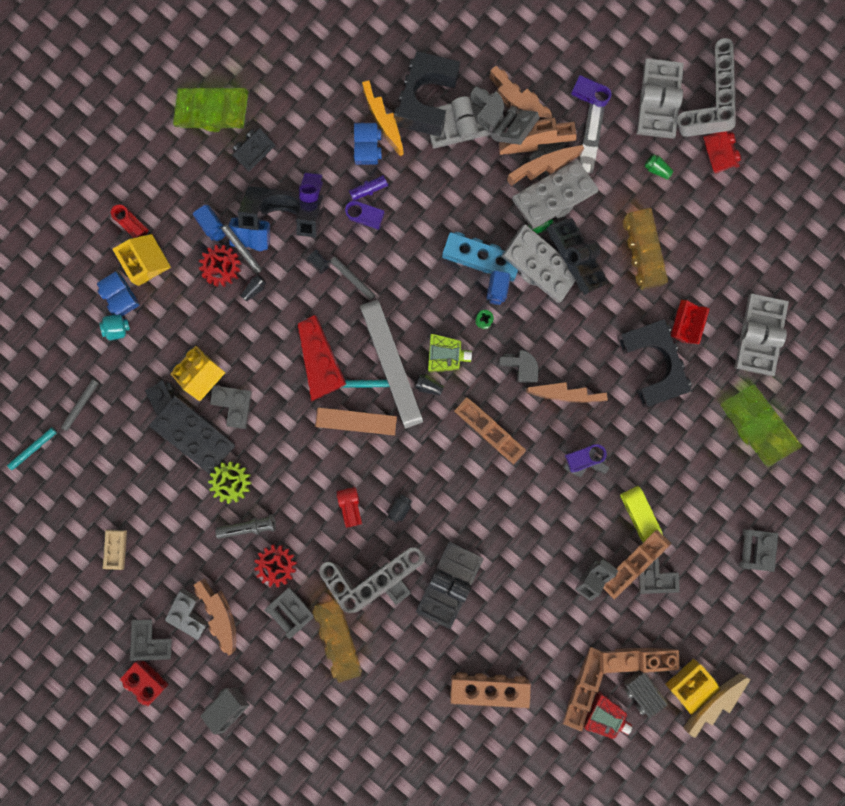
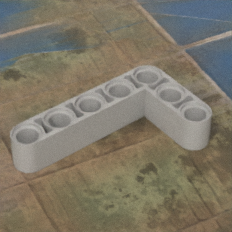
[677,38,736,136]
[319,548,425,613]

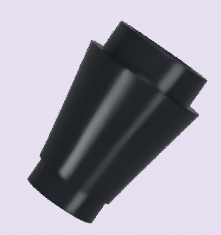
[239,273,267,302]
[414,374,444,396]

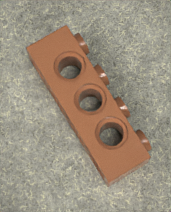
[450,672,531,708]

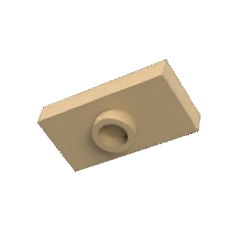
[103,529,127,570]

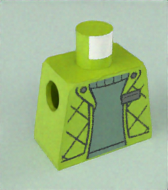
[428,334,472,372]

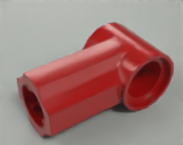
[111,205,149,238]
[337,487,362,528]

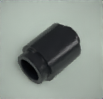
[386,493,413,523]

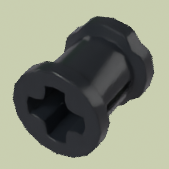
[306,249,332,274]

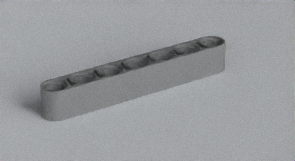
[360,299,423,429]

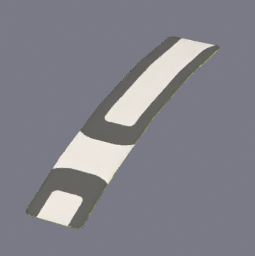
[580,103,605,173]

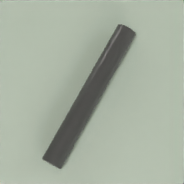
[221,223,262,273]
[330,256,376,301]
[61,379,99,431]

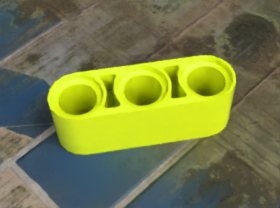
[620,486,663,543]

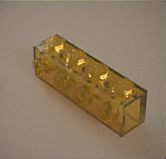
[623,208,668,290]
[313,598,362,683]

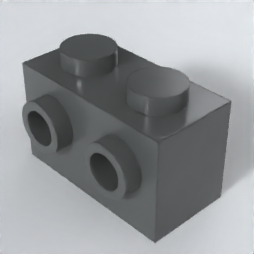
[200,687,250,735]

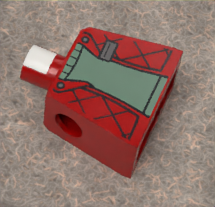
[583,691,633,739]

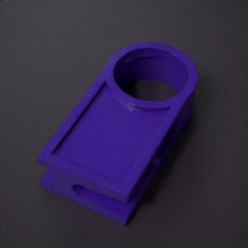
[571,76,611,107]
[299,173,323,203]
[345,201,385,230]
[565,444,607,473]

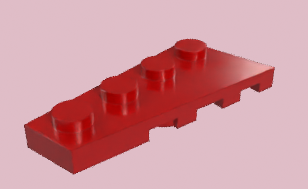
[298,315,347,401]

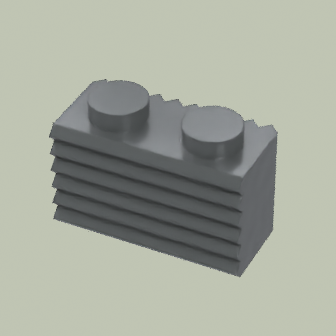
[623,671,668,718]

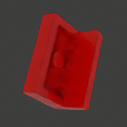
[704,131,741,174]
[671,300,710,344]

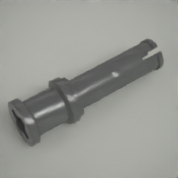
[215,514,276,539]

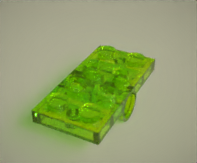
[173,88,248,132]
[721,384,802,468]

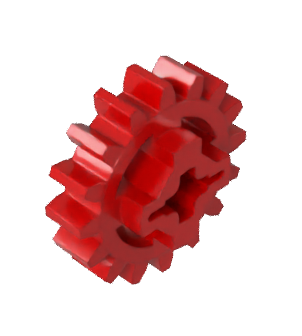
[199,245,241,287]
[254,544,297,587]

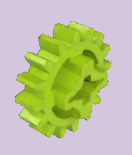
[208,462,252,504]

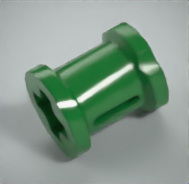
[475,310,494,329]

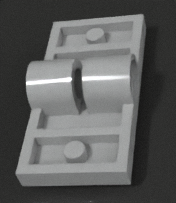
[637,58,684,139]
[430,94,506,149]
[512,159,598,230]
[502,225,575,303]
[734,294,789,376]

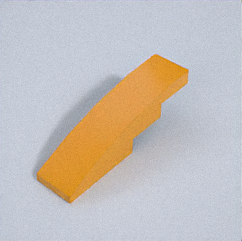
[362,81,403,156]

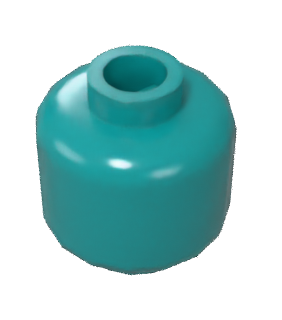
[99,314,130,340]

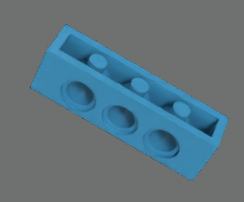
[442,232,518,282]

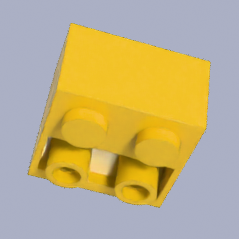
[113,234,171,286]
[171,346,225,401]
[665,659,720,715]

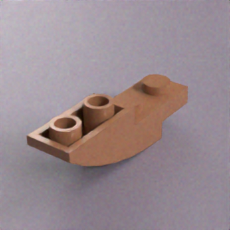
[489,66,552,121]
[499,118,576,155]
[194,578,236,656]
[600,648,679,673]

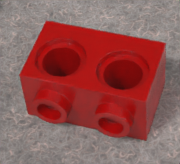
[119,660,169,707]

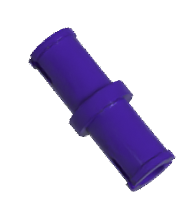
[349,175,388,201]

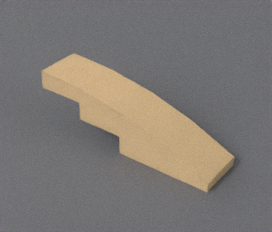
[683,673,750,738]

